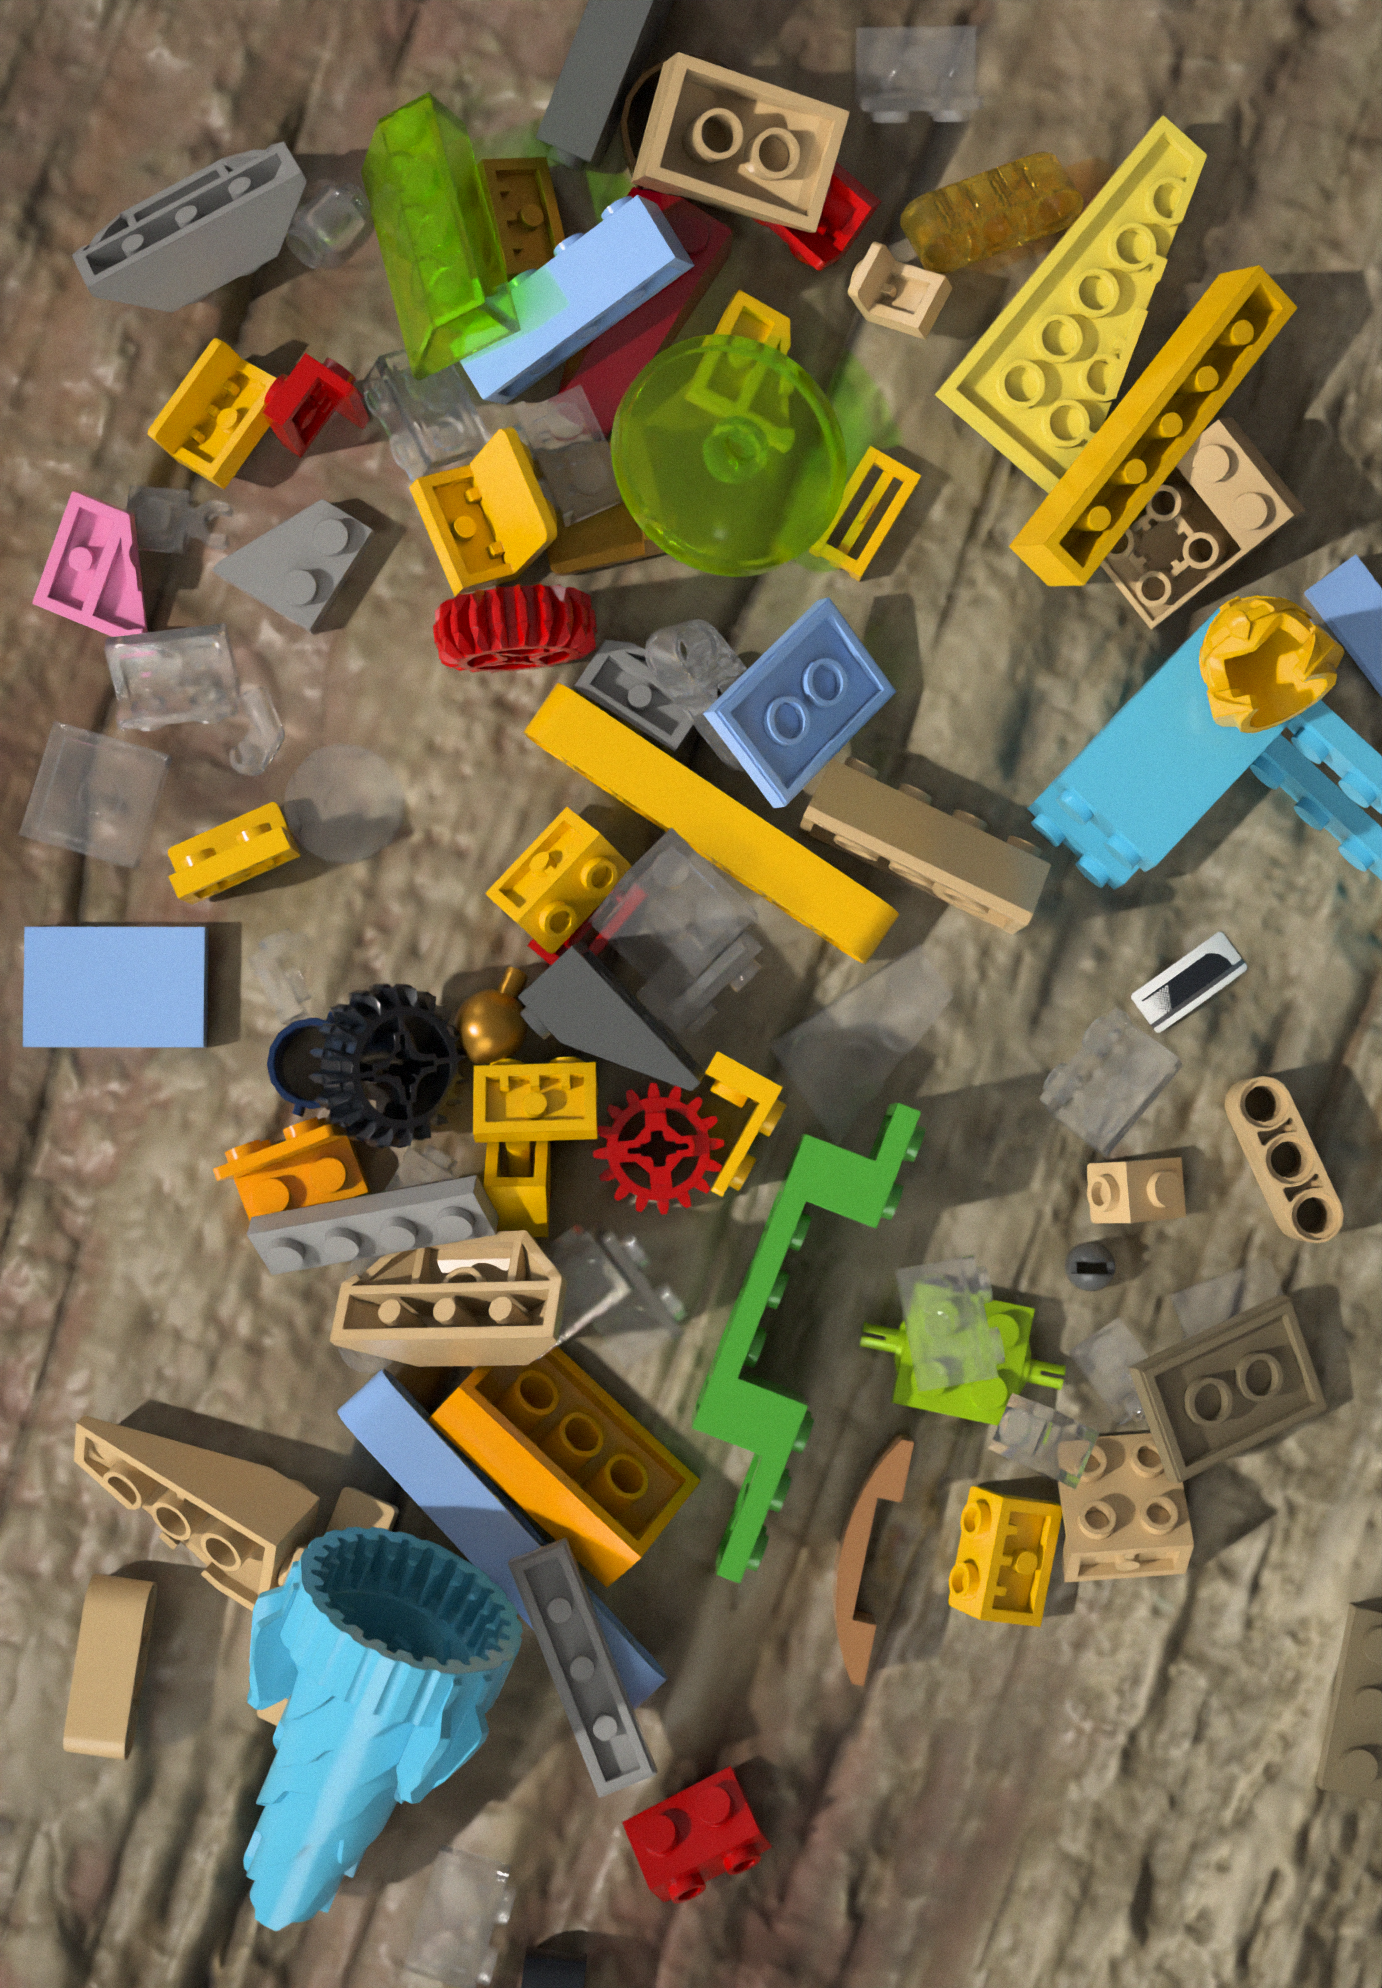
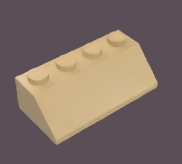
[798,757,1052,935]

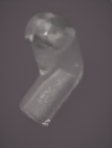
[229,686,285,776]

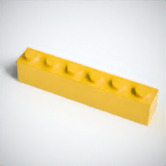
[1009,265,1298,586]

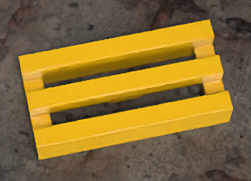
[809,446,921,582]

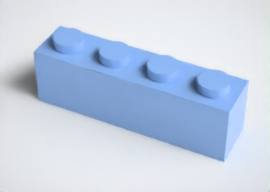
[447,195,695,405]

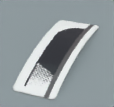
[1131,931,1247,1033]

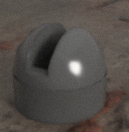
[1064,1242,1115,1291]

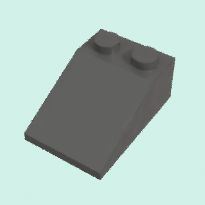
[518,940,705,1091]

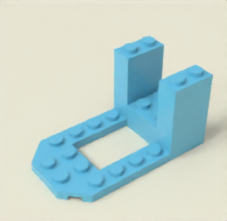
[1027,607,1382,890]

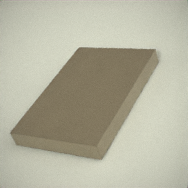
[1128,1295,1329,1484]

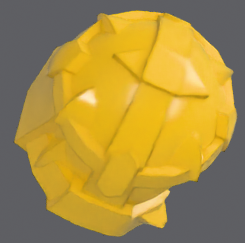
[1199,595,1345,734]

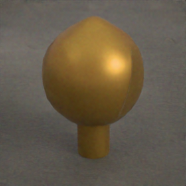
[455,967,528,1064]

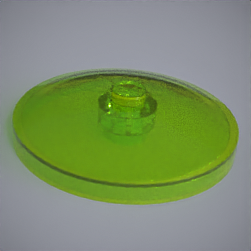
[611,334,847,577]

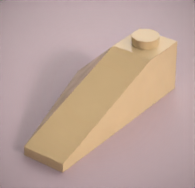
[74,1415,320,1611]

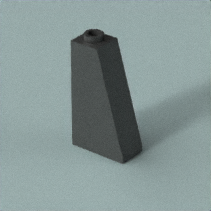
[536,0,675,172]

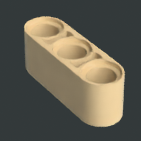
[1225,1076,1344,1243]
[63,1573,157,1760]

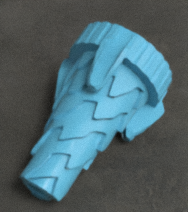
[243,1527,523,1932]

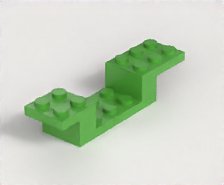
[692,1103,926,1584]

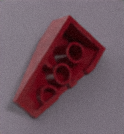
[552,187,732,445]

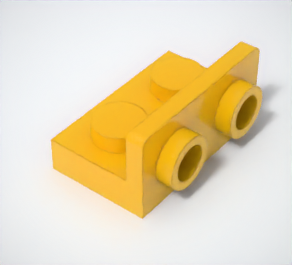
[168,802,301,905]
[485,807,632,954]
[473,1057,598,1143]
[948,1486,1062,1627]

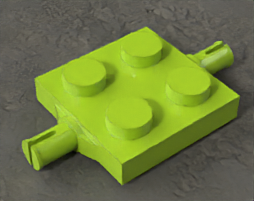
[859,1283,1066,1429]

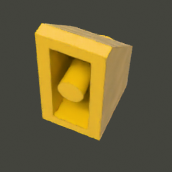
[483,1141,551,1237]

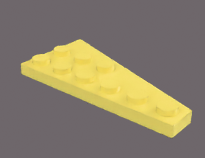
[934,115,1207,494]

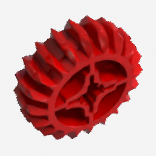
[433,583,598,673]

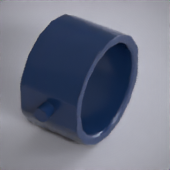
[267,1011,336,1117]

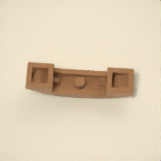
[833,1433,914,1686]

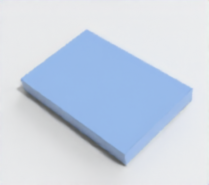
[703,597,897,808]
[23,927,209,1048]

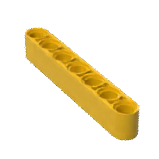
[523,683,899,964]

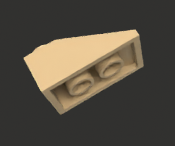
[631,52,850,233]

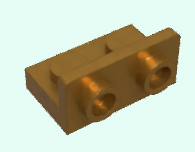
[459,157,565,295]

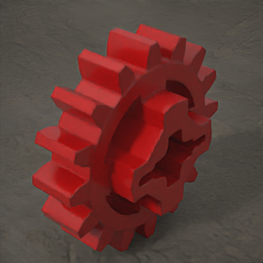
[593,1083,724,1215]

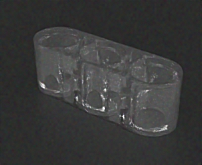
[645,619,747,773]

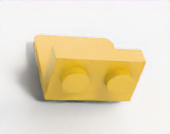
[409,426,557,597]

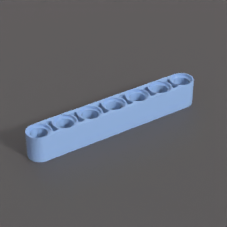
[337,1368,668,1711]

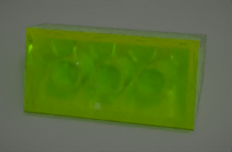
[361,92,521,381]

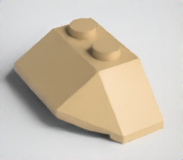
[330,1230,567,1367]

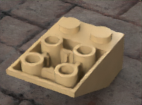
[1100,417,1305,629]

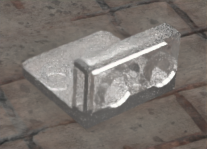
[855,25,984,123]
[557,1227,688,1370]

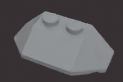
[72,141,307,313]

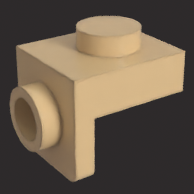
[848,242,953,340]
[1087,1157,1186,1224]

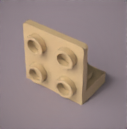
[1053,1433,1194,1583]

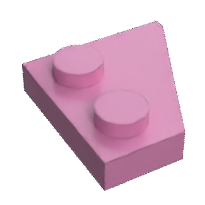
[32,490,148,648]

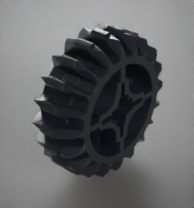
[308,983,469,1148]

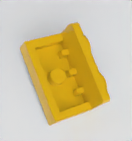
[148,338,277,490]

